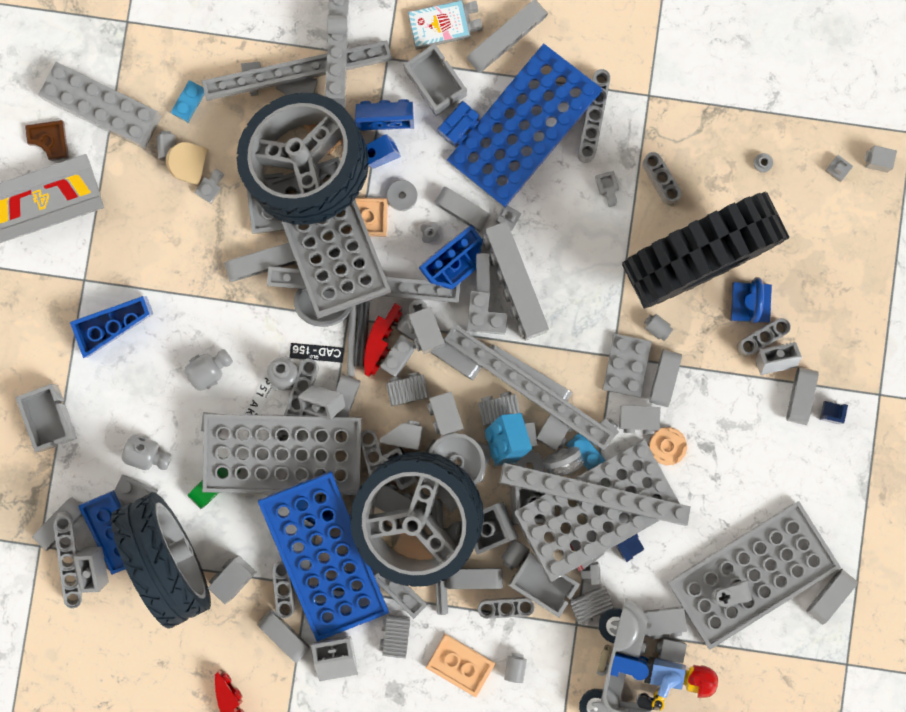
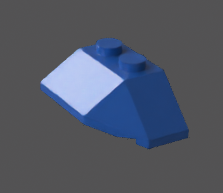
[419,225,483,290]

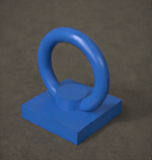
[731,277,772,323]

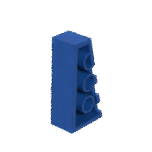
[70,296,153,358]

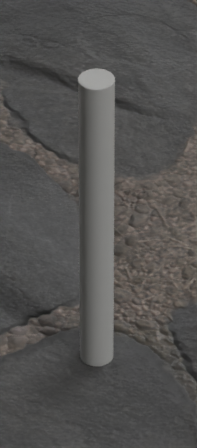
[347,305,357,377]

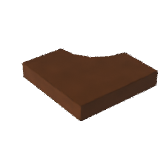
[25,120,69,161]

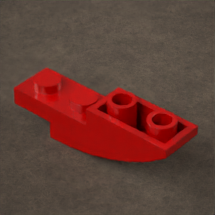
[364,303,403,378]
[215,670,244,712]

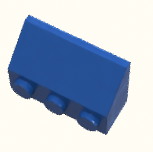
[355,99,414,131]

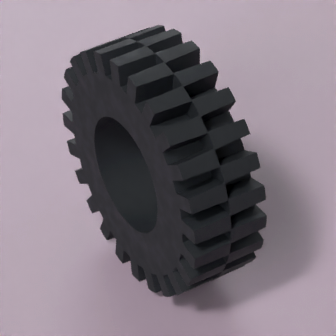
[622,191,790,309]

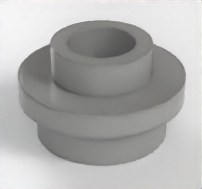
[754,153,773,173]

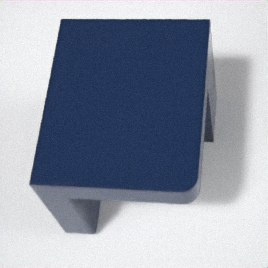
[820,401,848,424]
[616,534,644,562]

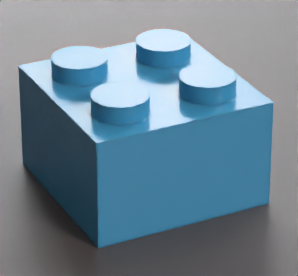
[485,413,532,466]

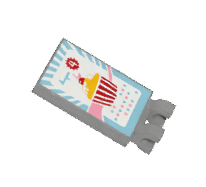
[408,0,482,50]

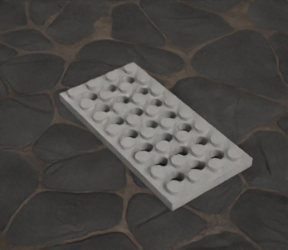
[267,157,391,319]
[203,413,361,495]
[512,440,680,582]
[667,501,841,650]

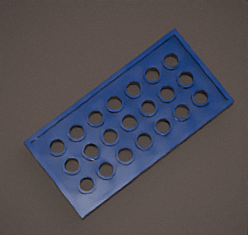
[447,43,603,208]
[258,471,389,642]

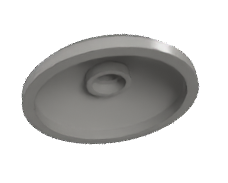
[294,289,351,327]
[429,433,486,491]

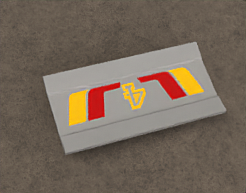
[0,154,104,243]

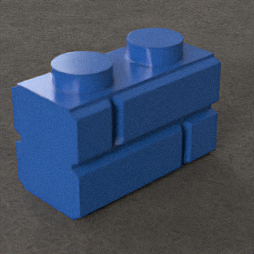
[437,101,480,147]

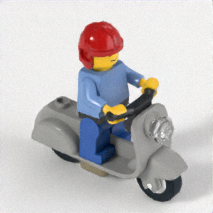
[579,598,718,712]

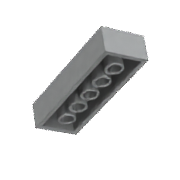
[38,62,162,150]
[483,221,549,341]

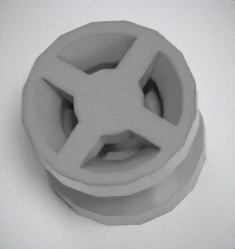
[409,299,428,314]

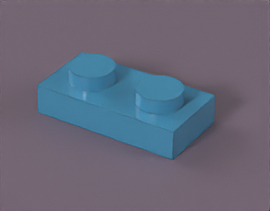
[171,80,205,123]
[566,433,606,470]

